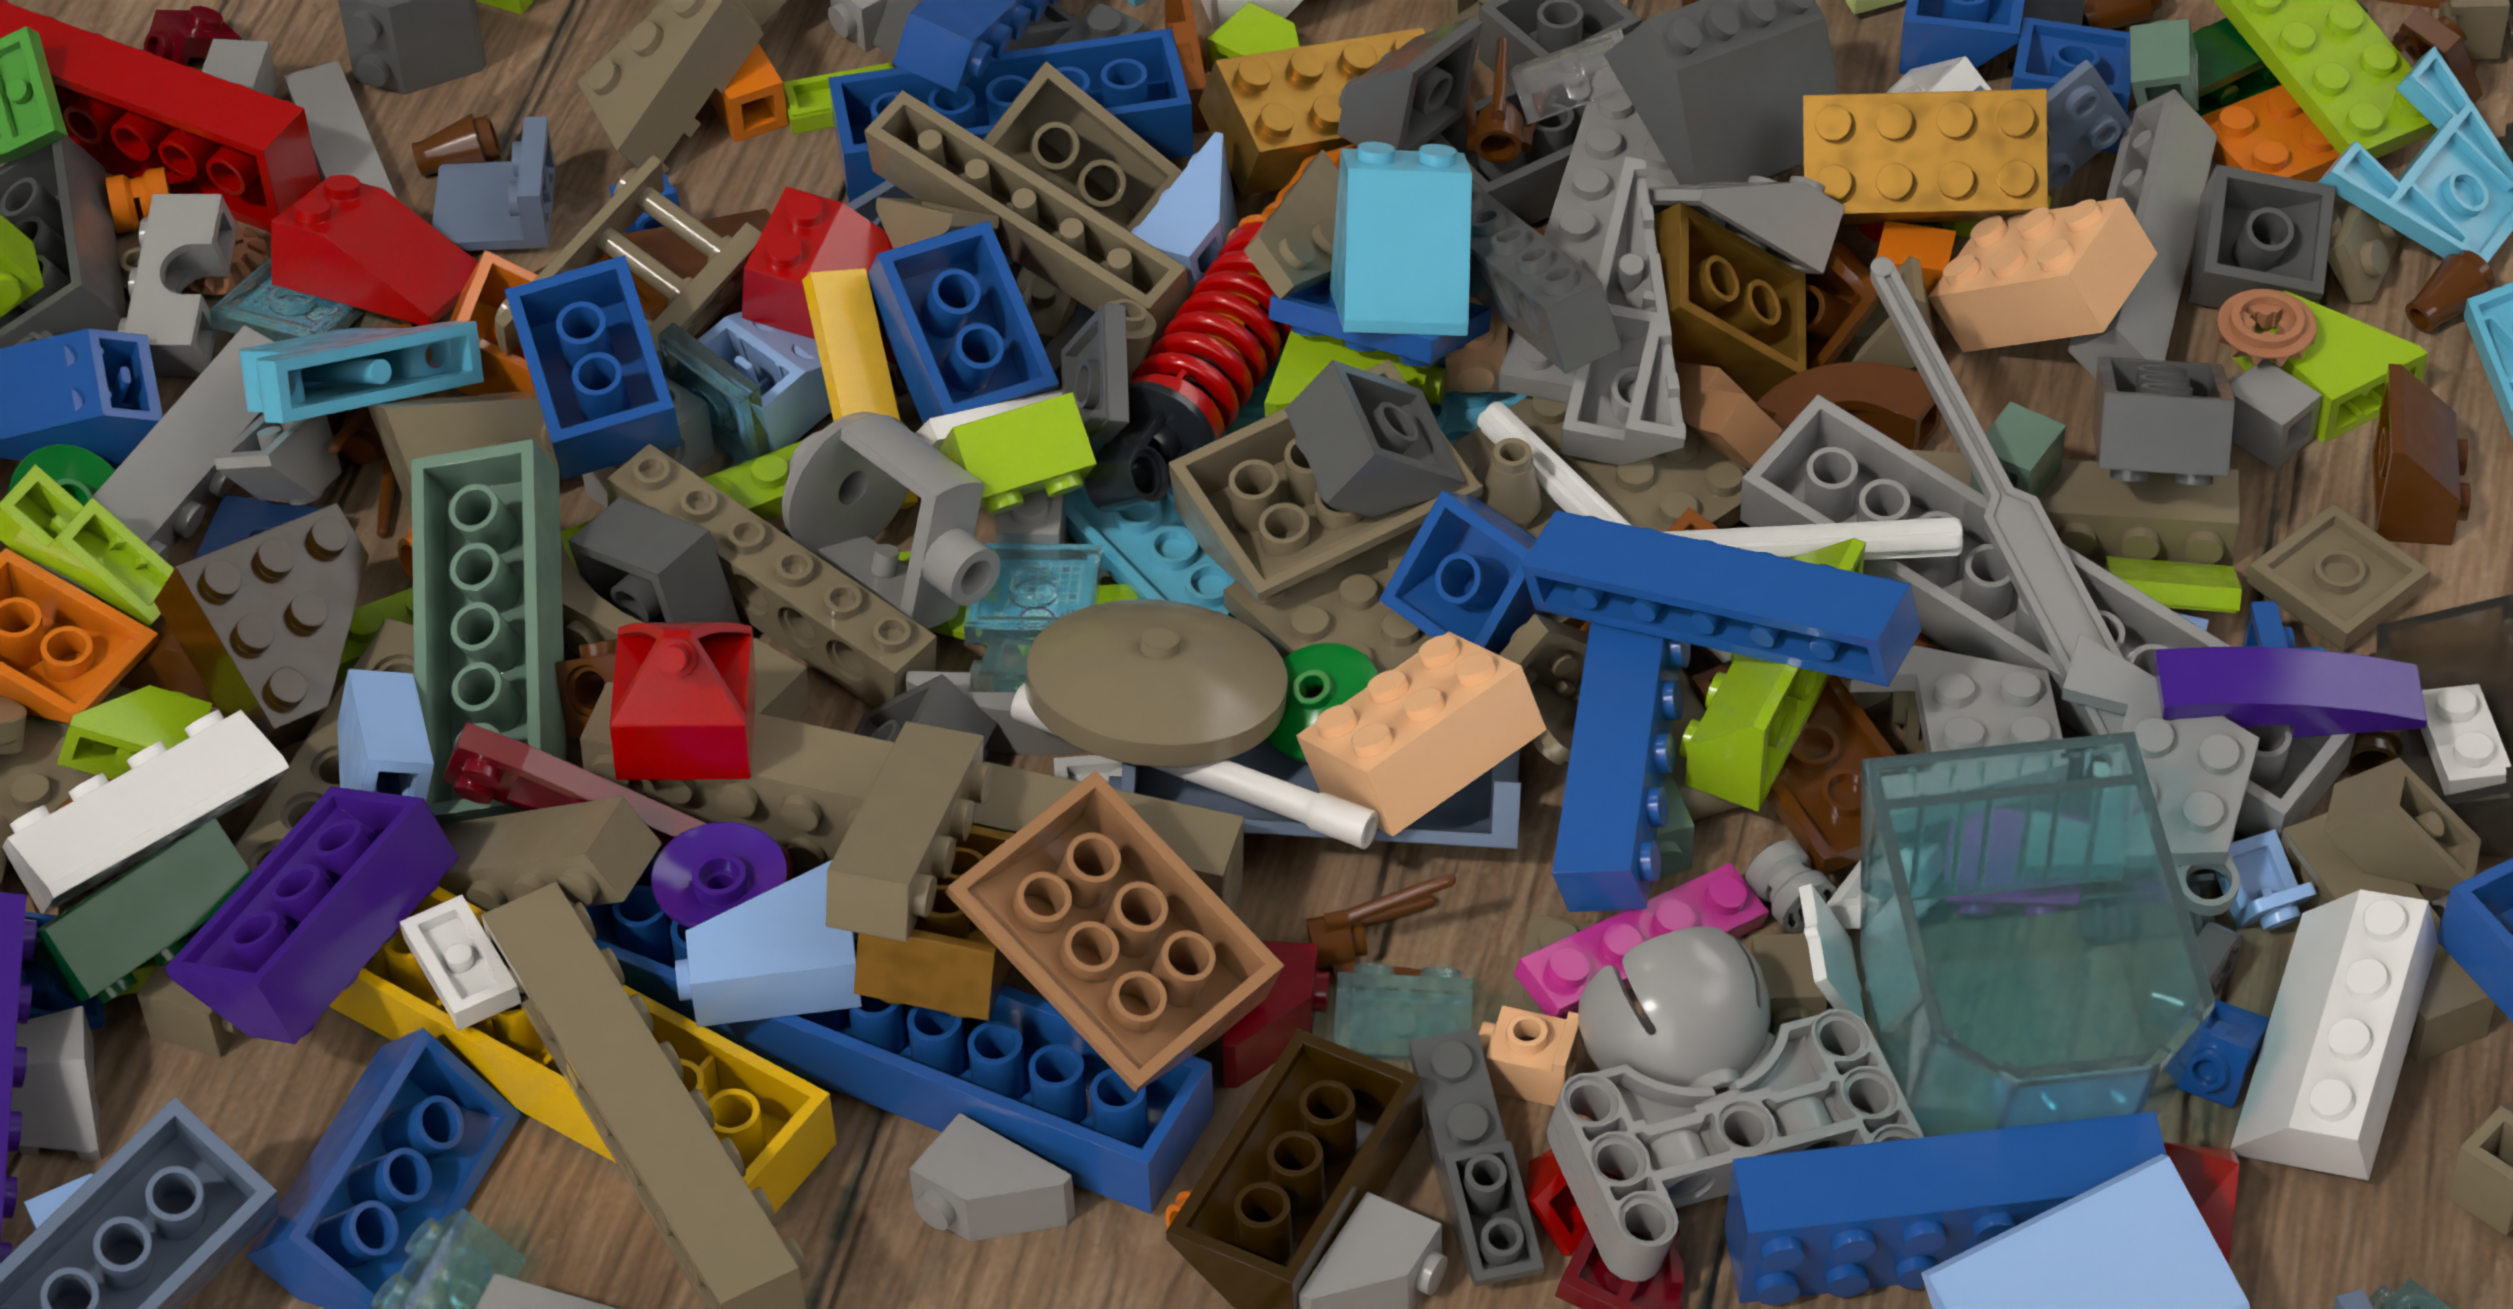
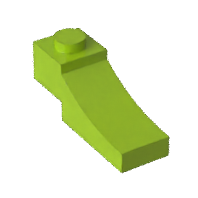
[0,464,174,627]

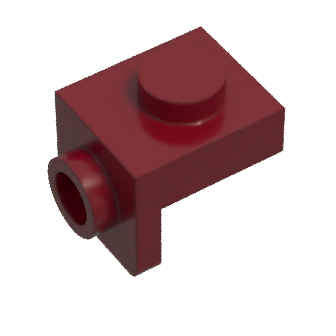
[143,6,242,66]

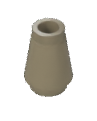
[1479,438,1542,529]

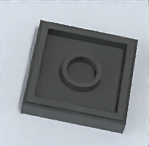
[1061,303,1129,457]

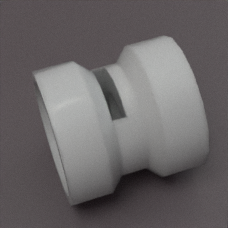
[1746,840,1837,934]

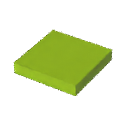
[2105,556,2242,613]

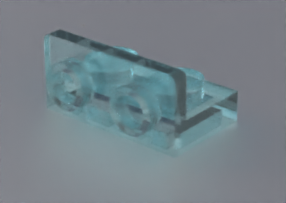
[1334,963,1475,1061]
[371,1208,526,1309]

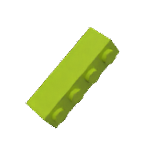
[1679,538,1866,812]

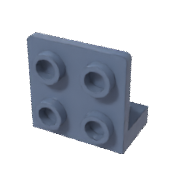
[1974,60,2132,194]
[432,116,556,251]

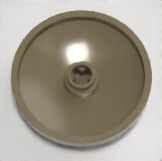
[1025,599,1288,767]

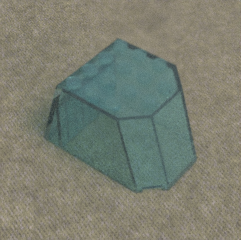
[1860,731,2215,1137]

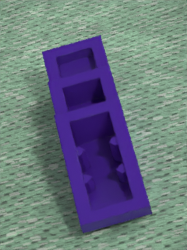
[2154,646,2427,738]

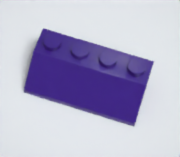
[165,786,459,1044]

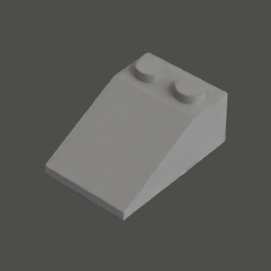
[1648,176,1845,274]

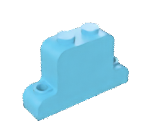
[239,321,484,423]

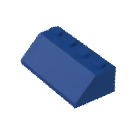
[246,1028,522,1309]

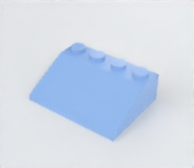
[1921,1154,2251,1309]

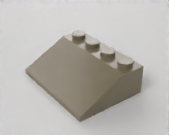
[1168,359,1483,601]

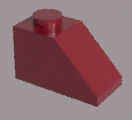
[1222,940,1331,1088]

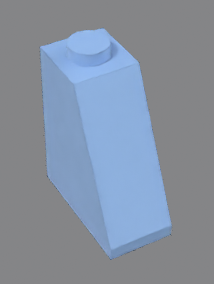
[337,669,434,802]
[675,860,862,1027]

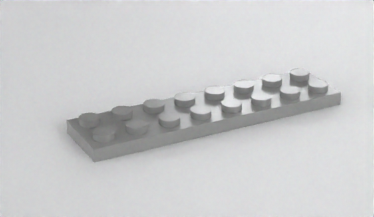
[1499,44,1680,403]

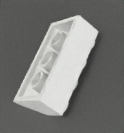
[2,710,289,914]
[2230,889,2438,1181]

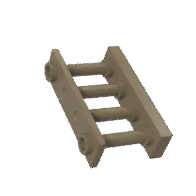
[495,155,762,374]

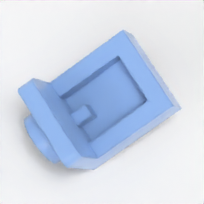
[2214,829,2317,931]

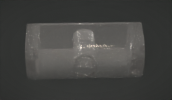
[1509,28,1625,124]

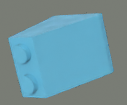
[1330,142,1472,336]

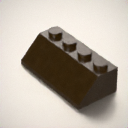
[1166,1029,1423,1309]

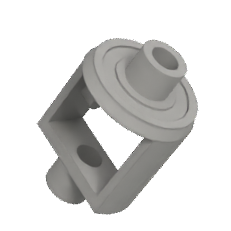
[782,412,1001,629]

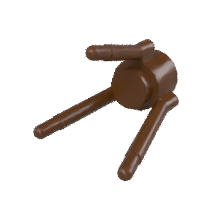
[1463,36,1554,163]
[303,406,396,538]
[1306,874,1456,984]

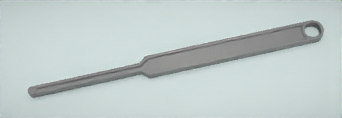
[1870,257,2240,916]

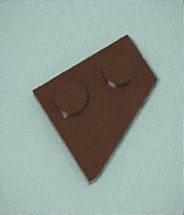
[2391,7,2483,104]

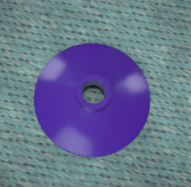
[651,822,787,928]

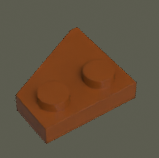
[1164,0,1210,133]

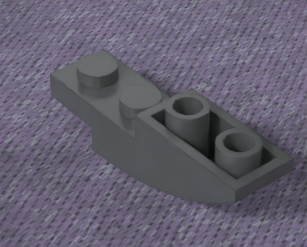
[1408,1028,1544,1287]

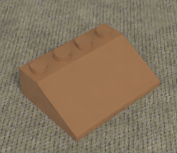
[945,770,1285,1093]

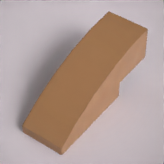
[1674,361,1782,469]

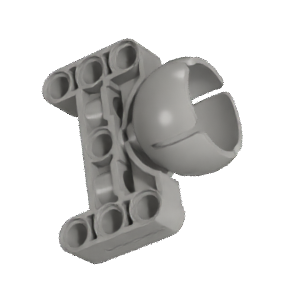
[1546,927,1924,1281]

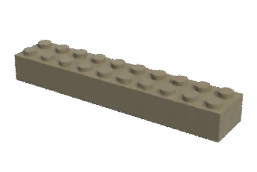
[580,681,1244,916]

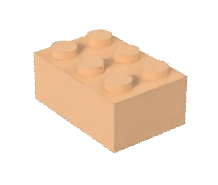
[1928,197,2158,352]
[1296,632,1547,836]

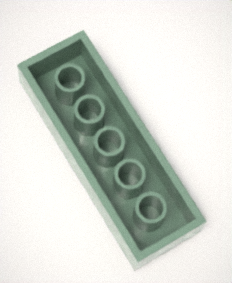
[411,439,567,827]

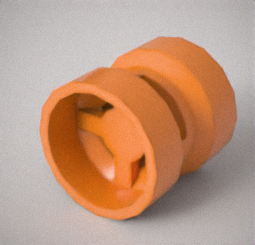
[105,167,171,234]

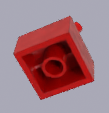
[609,622,757,780]

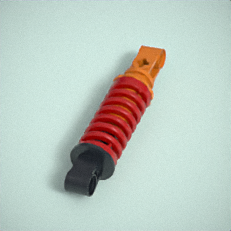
[1085,144,1358,512]

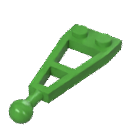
[0,26,68,164]

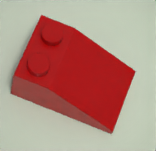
[271,174,478,325]
[742,186,898,364]

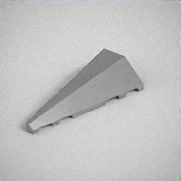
[1560,156,1686,466]
[11,1006,102,1161]

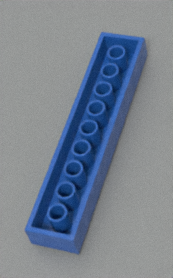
[585,852,1214,1214]

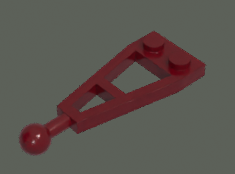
[441,722,795,881]

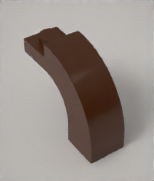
[1745,362,1941,470]

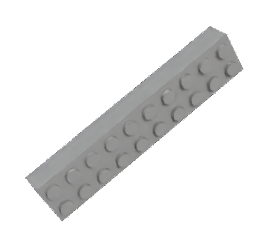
[1740,394,2356,842]

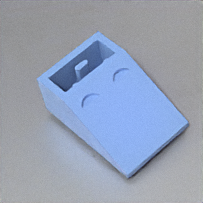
[1131,132,1239,295]
[681,312,890,452]

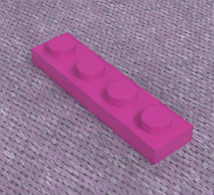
[1514,863,1769,1019]

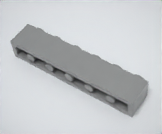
[2068,89,2217,379]
[34,325,274,607]

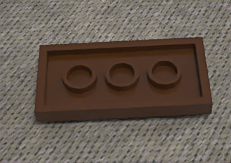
[1691,660,1939,875]

